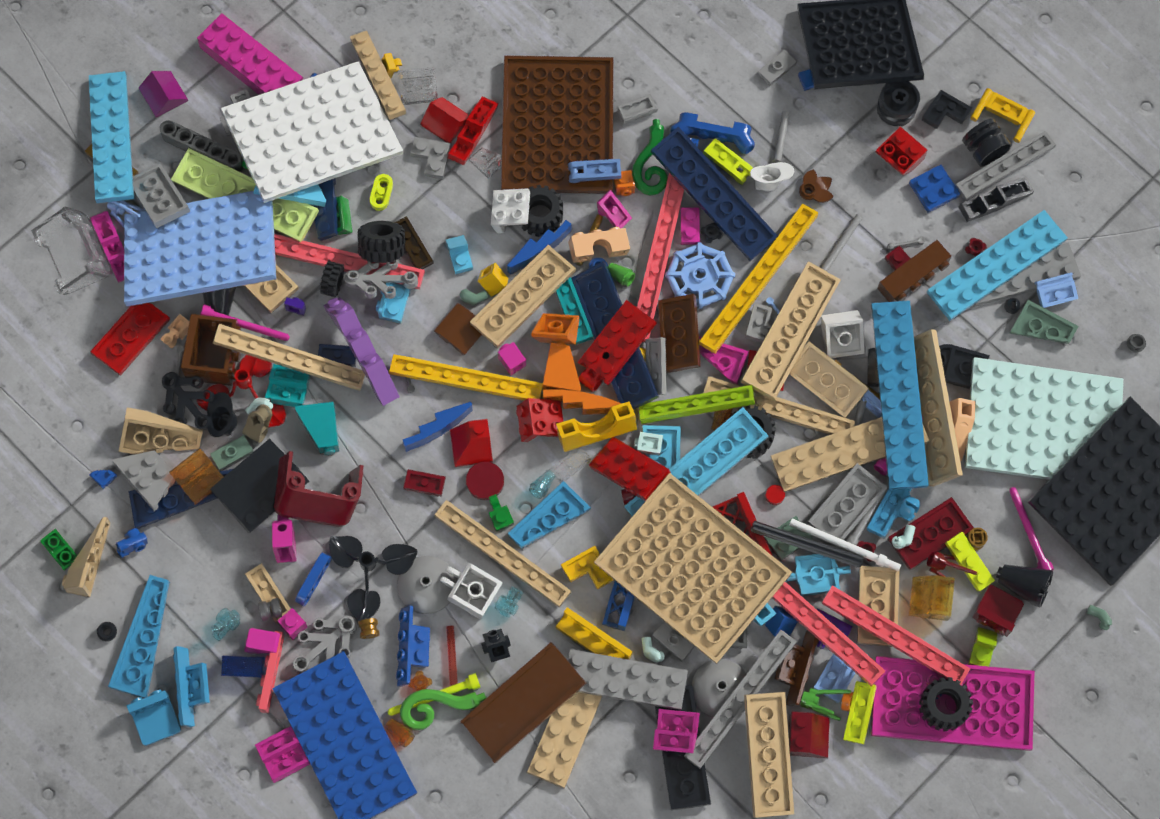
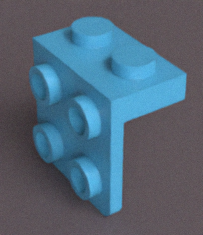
[126,690,181,746]

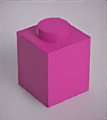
[498,342,526,376]
[278,608,308,640]

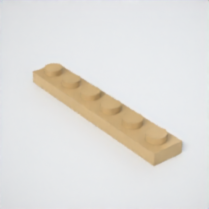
[350,30,406,120]

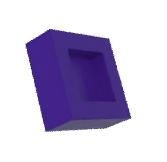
[284,297,306,316]

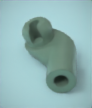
[460,289,489,306]
[1087,605,1112,630]

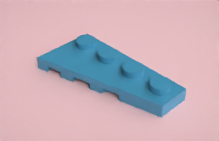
[508,481,591,549]

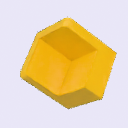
[478,263,509,296]

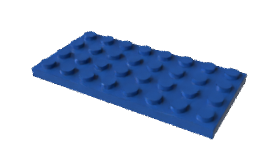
[272,651,418,819]

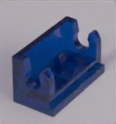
[221,656,265,678]

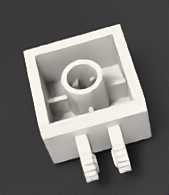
[440,563,503,620]

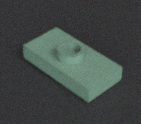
[210,435,254,471]

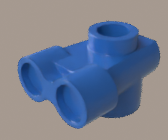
[116,528,148,558]

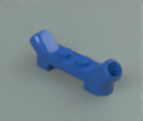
[670,112,755,154]

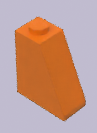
[543,342,581,392]

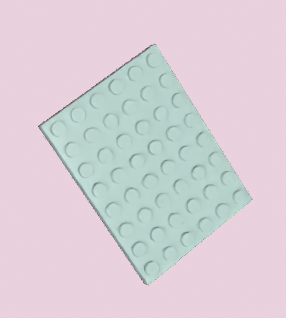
[965,357,1124,480]

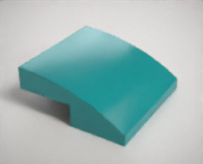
[265,364,310,407]

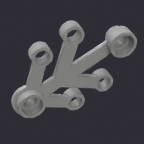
[344,260,418,299]
[293,615,357,673]

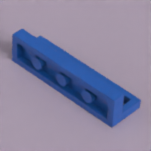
[602,581,635,631]

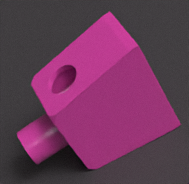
[272,515,297,563]

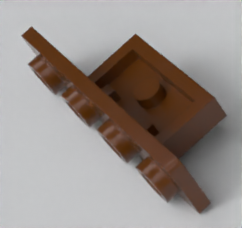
[774,630,819,706]

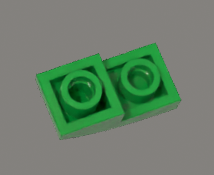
[40,528,78,571]

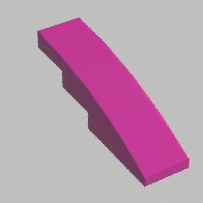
[90,211,124,283]

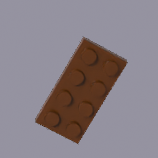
[658,294,701,373]

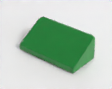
[336,196,353,235]

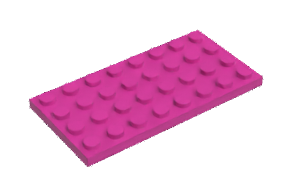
[871,656,1035,751]

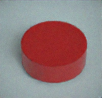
[765,485,785,505]

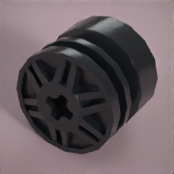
[962,118,1012,167]

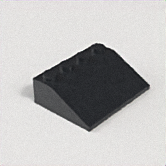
[210,438,310,533]

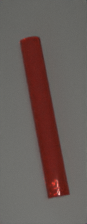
[446,625,458,686]

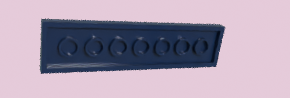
[650,126,778,261]
[571,262,659,410]

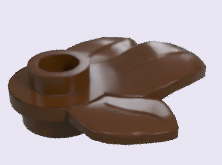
[799,169,833,203]

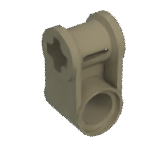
[242,404,272,443]

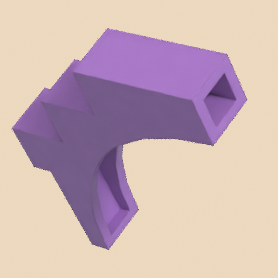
[323,297,400,406]

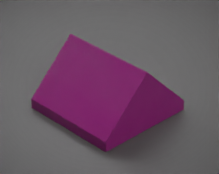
[139,71,188,118]

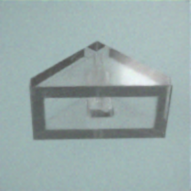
[469,147,501,179]

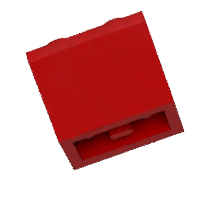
[875,126,928,175]

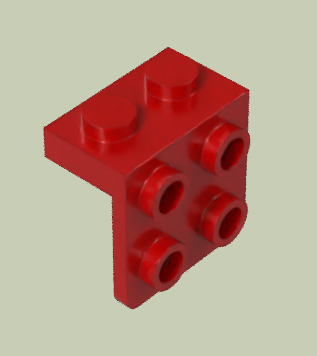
[516,398,564,442]

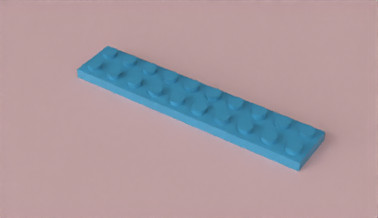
[871,301,929,490]

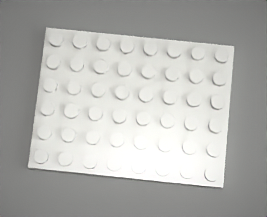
[221,61,403,203]

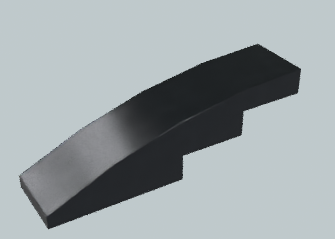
[958,177,1034,222]

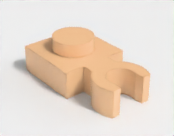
[161,314,190,349]

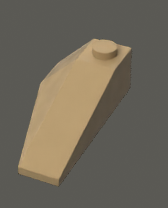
[62,517,110,597]

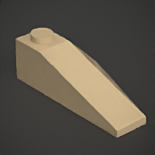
[119,407,203,454]

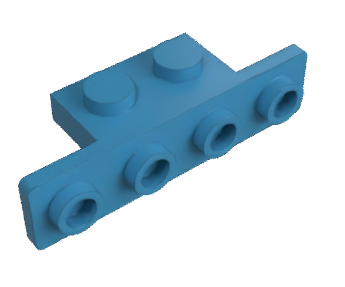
[173,646,210,727]

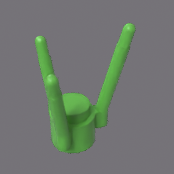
[801,688,851,721]

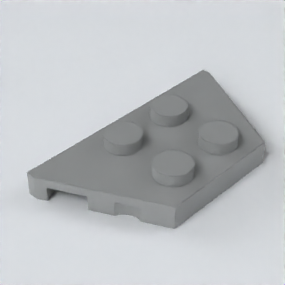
[112,450,177,511]

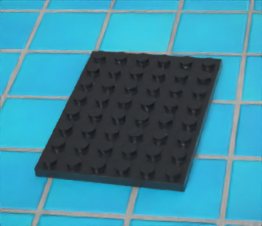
[1028,396,1160,586]

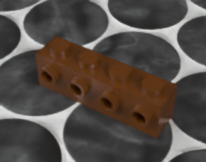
[877,240,952,302]

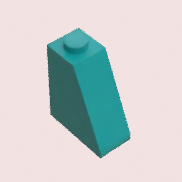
[295,402,339,455]

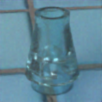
[529,470,556,499]

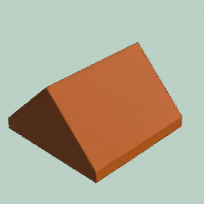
[531,313,579,345]

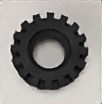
[320,261,344,297]

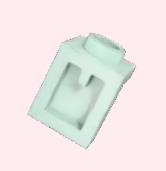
[634,432,663,456]

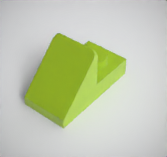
[968,627,997,667]

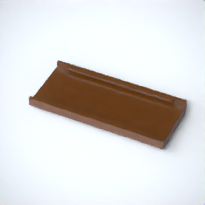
[460,642,587,763]

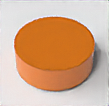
[841,692,853,712]

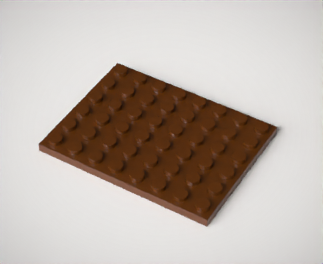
[501,56,613,194]

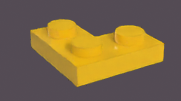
[561,546,614,590]

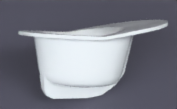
[750,162,794,191]

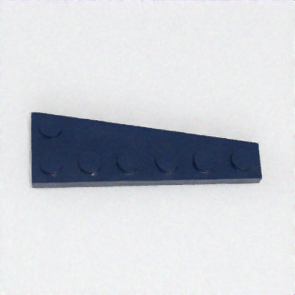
[311,178,338,241]
[128,469,233,529]

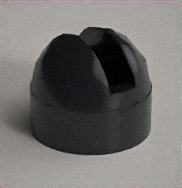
[1004,298,1020,314]

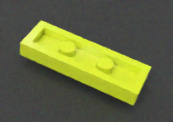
[945,532,995,592]
[843,681,877,745]

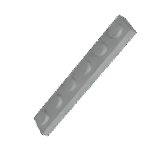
[955,131,1056,201]

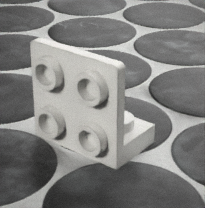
[491,189,530,234]

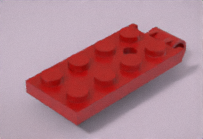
[577,300,657,392]

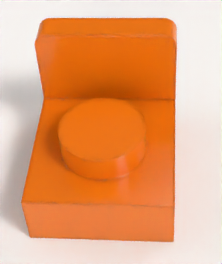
[614,170,635,196]

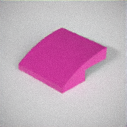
[653,709,700,753]
[255,726,310,783]

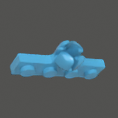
[867,488,920,539]

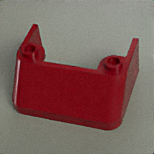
[274,451,364,527]

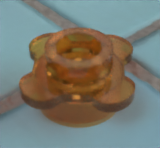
[408,671,432,691]

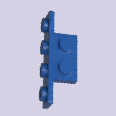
[396,605,430,687]

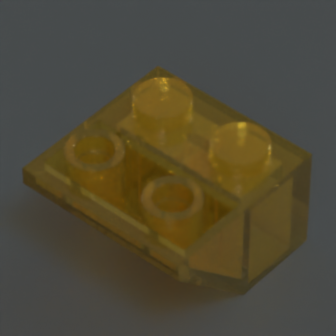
[909,575,955,621]

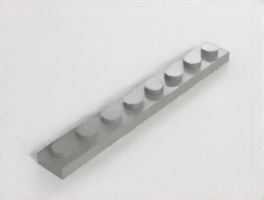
[684,630,797,769]

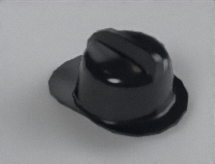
[207,392,238,437]

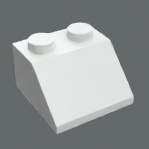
[821,310,865,358]

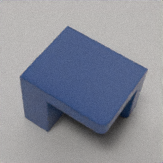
[765,606,798,636]

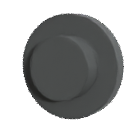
[1127,334,1146,353]

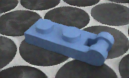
[568,159,621,183]

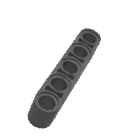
[160,120,243,172]

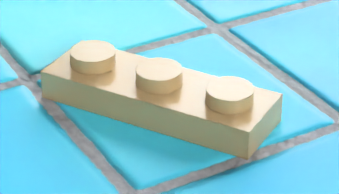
[245,563,291,624]

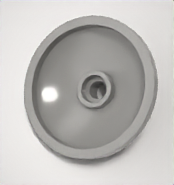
[397,556,456,614]
[691,659,746,717]

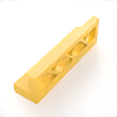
[556,607,633,660]

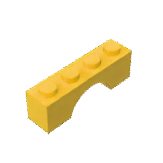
[556,402,637,452]

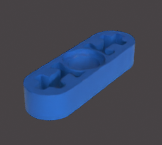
[295,552,332,607]

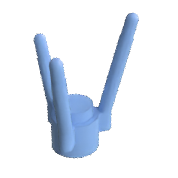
[107,200,145,228]

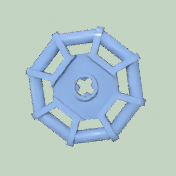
[665,242,735,309]

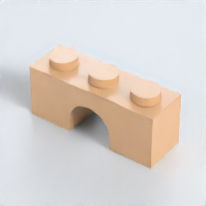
[568,227,630,263]

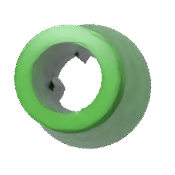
[608,263,635,286]

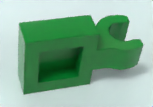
[489,494,514,532]

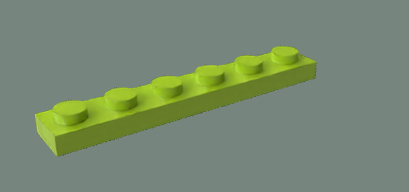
[639,385,755,424]

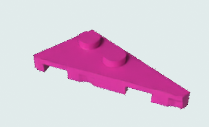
[699,336,749,385]

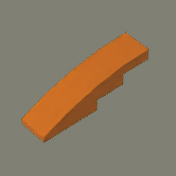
[543,390,621,415]

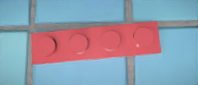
[256,631,285,714]

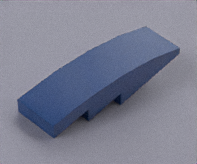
[507,220,572,274]
[402,402,473,452]

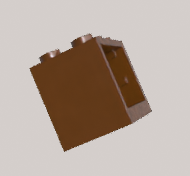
[181,314,241,386]

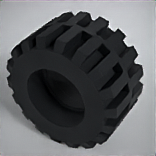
[522,185,563,237]
[357,221,405,263]
[732,405,776,458]
[919,677,973,731]

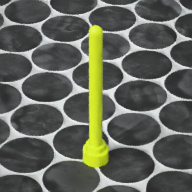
[387,673,481,716]

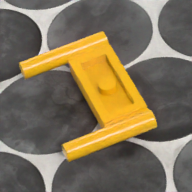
[970,88,1035,143]

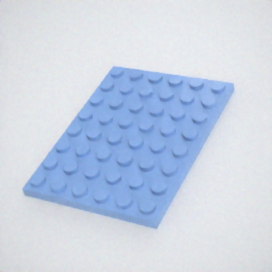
[124,191,276,307]

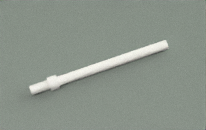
[789,519,901,572]

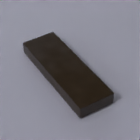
[394,216,434,269]

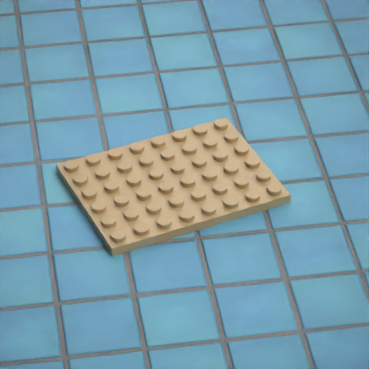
[594,473,792,664]

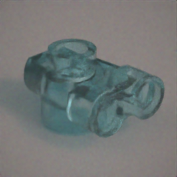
[495,586,524,618]
[211,608,240,641]

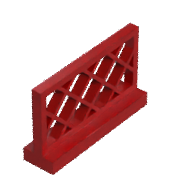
[713,492,772,555]

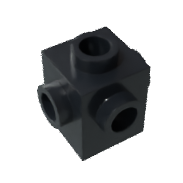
[481,629,511,663]

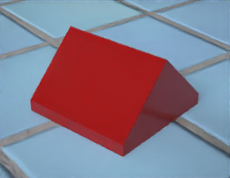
[420,97,469,143]

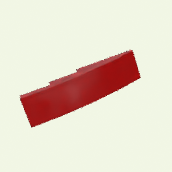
[448,96,499,165]

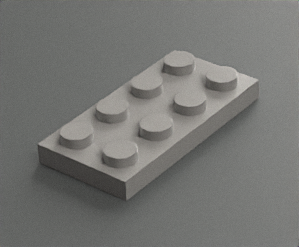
[133,163,190,229]
[808,463,888,547]

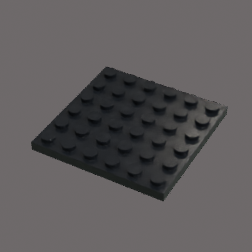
[797,0,924,89]

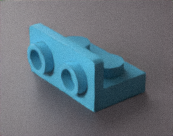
[376,283,411,323]

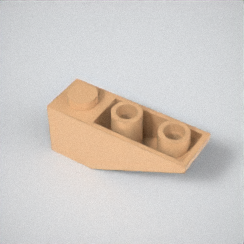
[949,398,975,462]

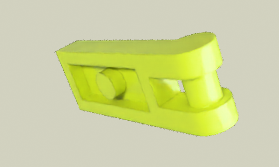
[703,138,753,185]

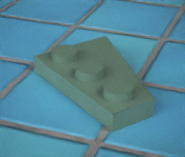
[1010,300,1079,344]

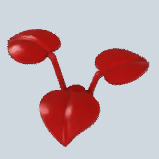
[196,354,286,428]

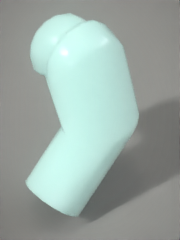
[892,525,915,549]
[641,637,665,663]

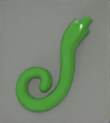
[400,689,486,730]

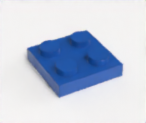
[909,164,960,213]

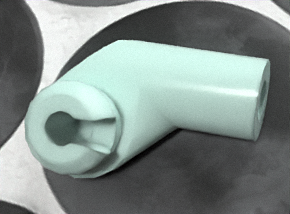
[245,398,273,414]

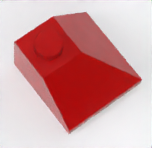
[450,419,493,467]

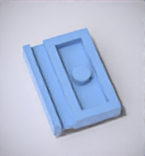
[1035,272,1078,308]
[813,654,855,703]

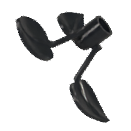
[329,536,418,621]

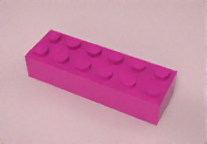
[197,13,303,95]

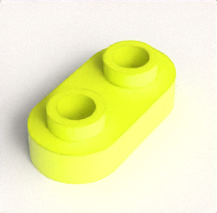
[370,174,393,211]

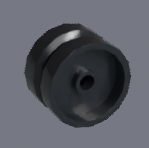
[876,81,920,126]

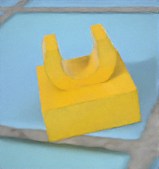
[381,53,402,78]

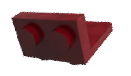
[972,585,1024,637]

